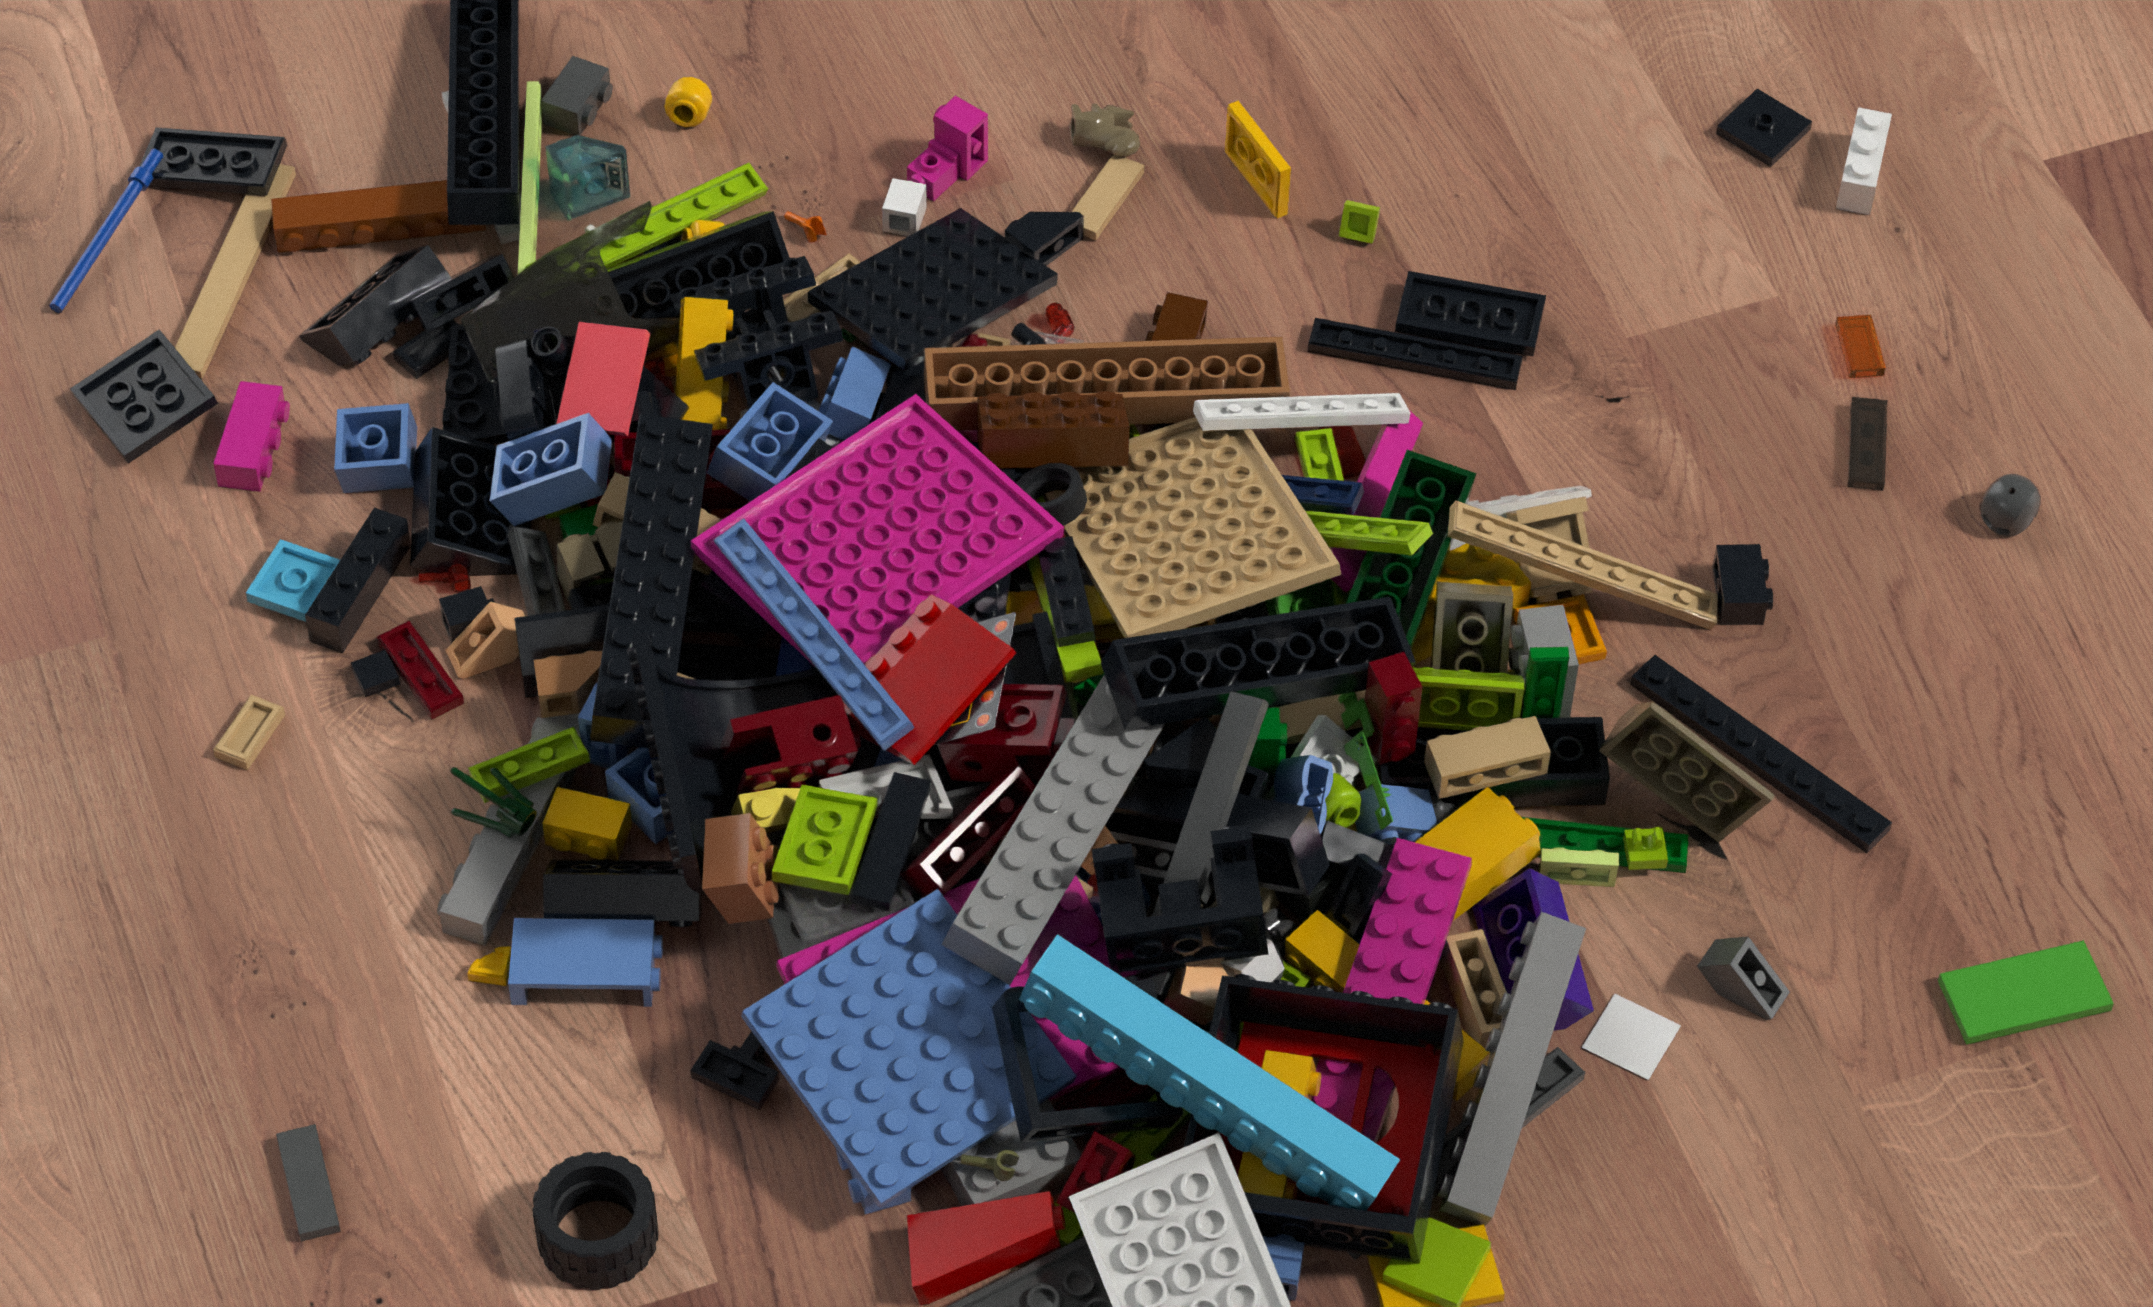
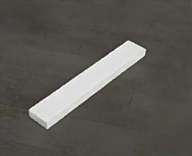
[1193,393,1411,431]

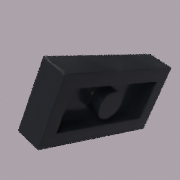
[1326,853,1392,940]

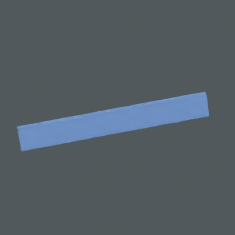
[713,518,914,751]

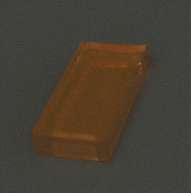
[1835,314,1886,378]

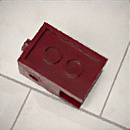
[937,684,1076,783]
[720,695,861,799]

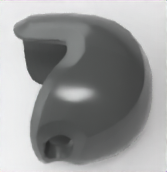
[1981,474,2041,537]

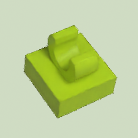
[1339,200,1380,244]
[1623,827,1668,870]

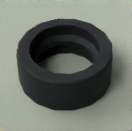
[1016,463,1087,526]

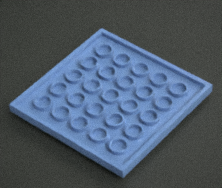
[741,889,1077,1208]

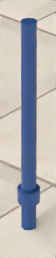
[49,149,163,313]

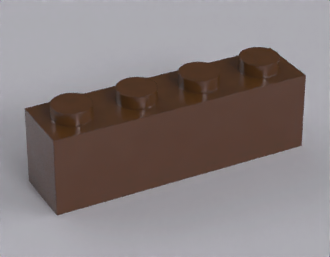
[1145,292,1208,341]

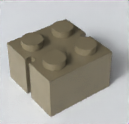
[557,521,623,610]

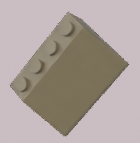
[1599,701,1775,843]

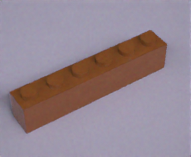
[271,180,486,253]

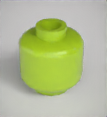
[1325,773,1362,828]

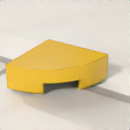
[467,946,511,986]

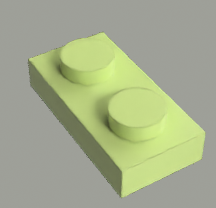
[1538,847,1619,887]

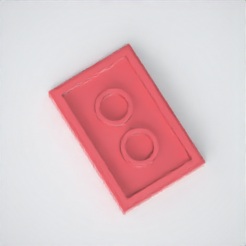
[556,322,650,437]

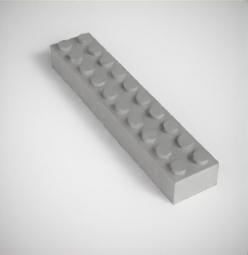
[941,675,1166,985]

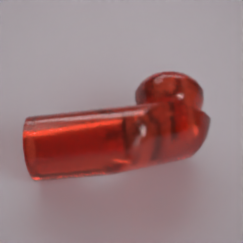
[1045,303,1075,344]

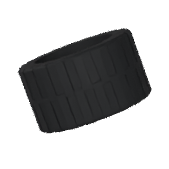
[532,1152,659,1290]

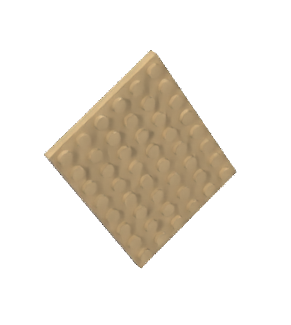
[1043,417,1341,638]

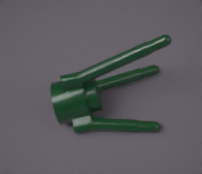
[450,767,537,838]

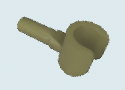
[961,1150,1019,1181]

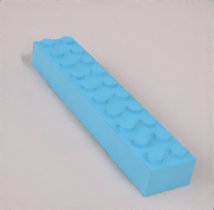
[1019,934,1400,1211]

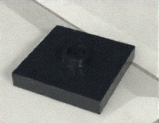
[1716,88,1812,167]

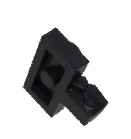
[690,1031,780,1110]

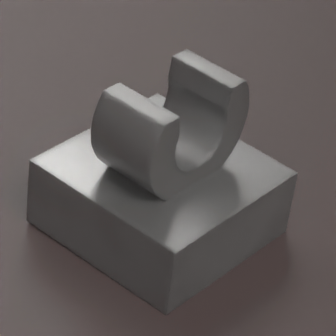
[1264,908,1298,957]

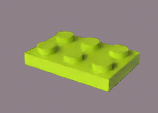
[772,785,877,895]

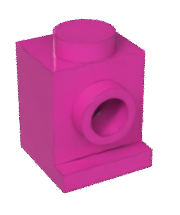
[907,139,960,202]

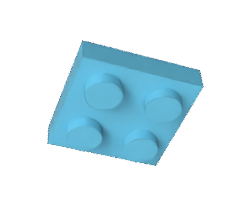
[246,539,340,622]

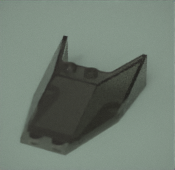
[461,201,680,383]

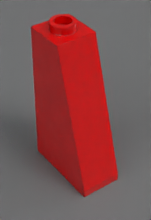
[907,1191,1066,1306]

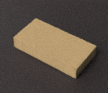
[213,695,285,770]

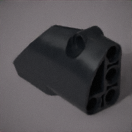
[496,327,689,442]

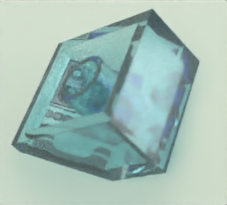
[545,135,630,221]

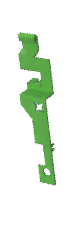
[1338,692,1393,830]

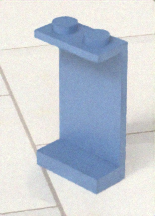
[508,918,663,1007]

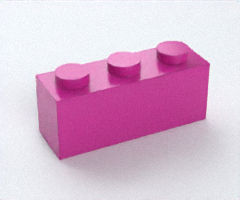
[213,381,290,492]

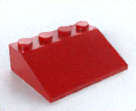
[843,594,1016,765]

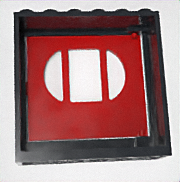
[1184,974,1464,1263]

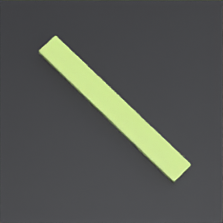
[517,81,542,308]

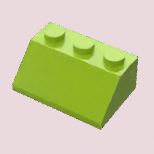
[1413,667,1524,731]

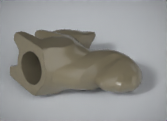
[1069,103,1140,157]

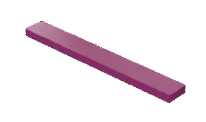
[1329,410,1423,592]

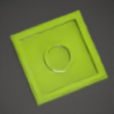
[1383,1217,1491,1307]

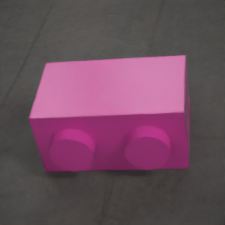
[933,95,988,181]

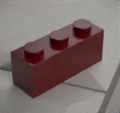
[1362,652,1423,765]

